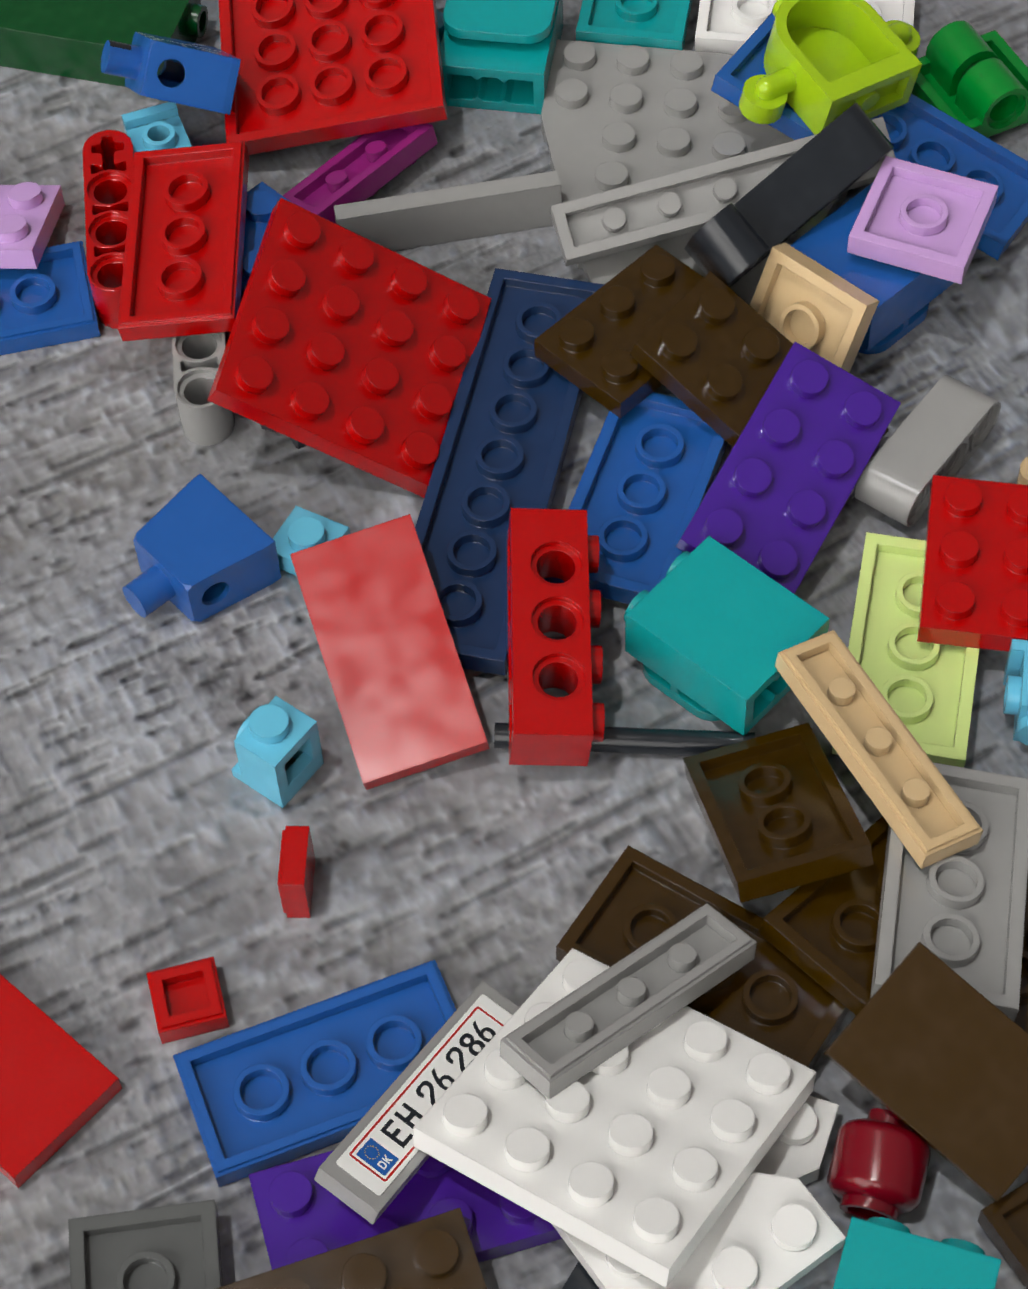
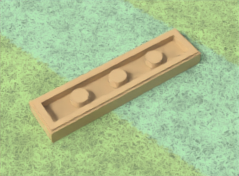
[775,630,983,869]

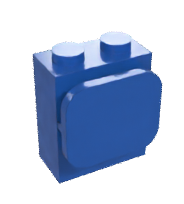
[790,183,955,354]

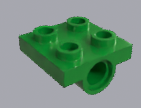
[911,21,1028,138]

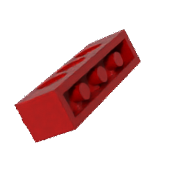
[507,508,605,766]

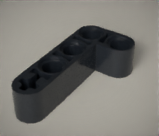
[684,103,894,288]

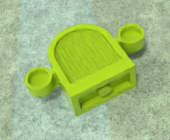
[739,0,922,135]

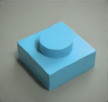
[273,506,350,576]

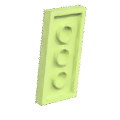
[832,532,979,768]

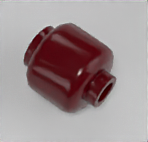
[827,1108,931,1221]

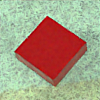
[277,826,316,918]
[146,956,230,1044]

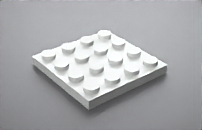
[413,948,816,1288]

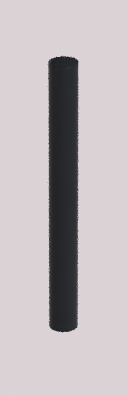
[494,722,755,756]

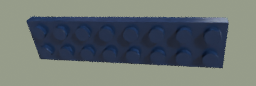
[415,268,605,676]

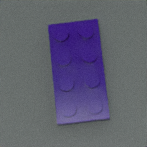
[676,342,901,594]
[248,1150,562,1270]

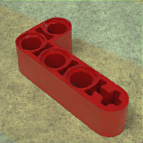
[82,130,134,329]

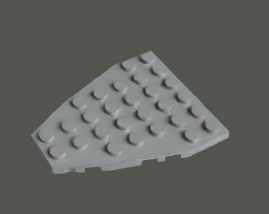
[541,39,848,305]

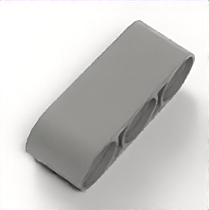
[172,332,235,446]
[855,374,1001,528]

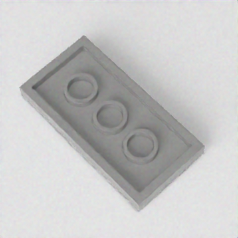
[870,762,1028,1022]

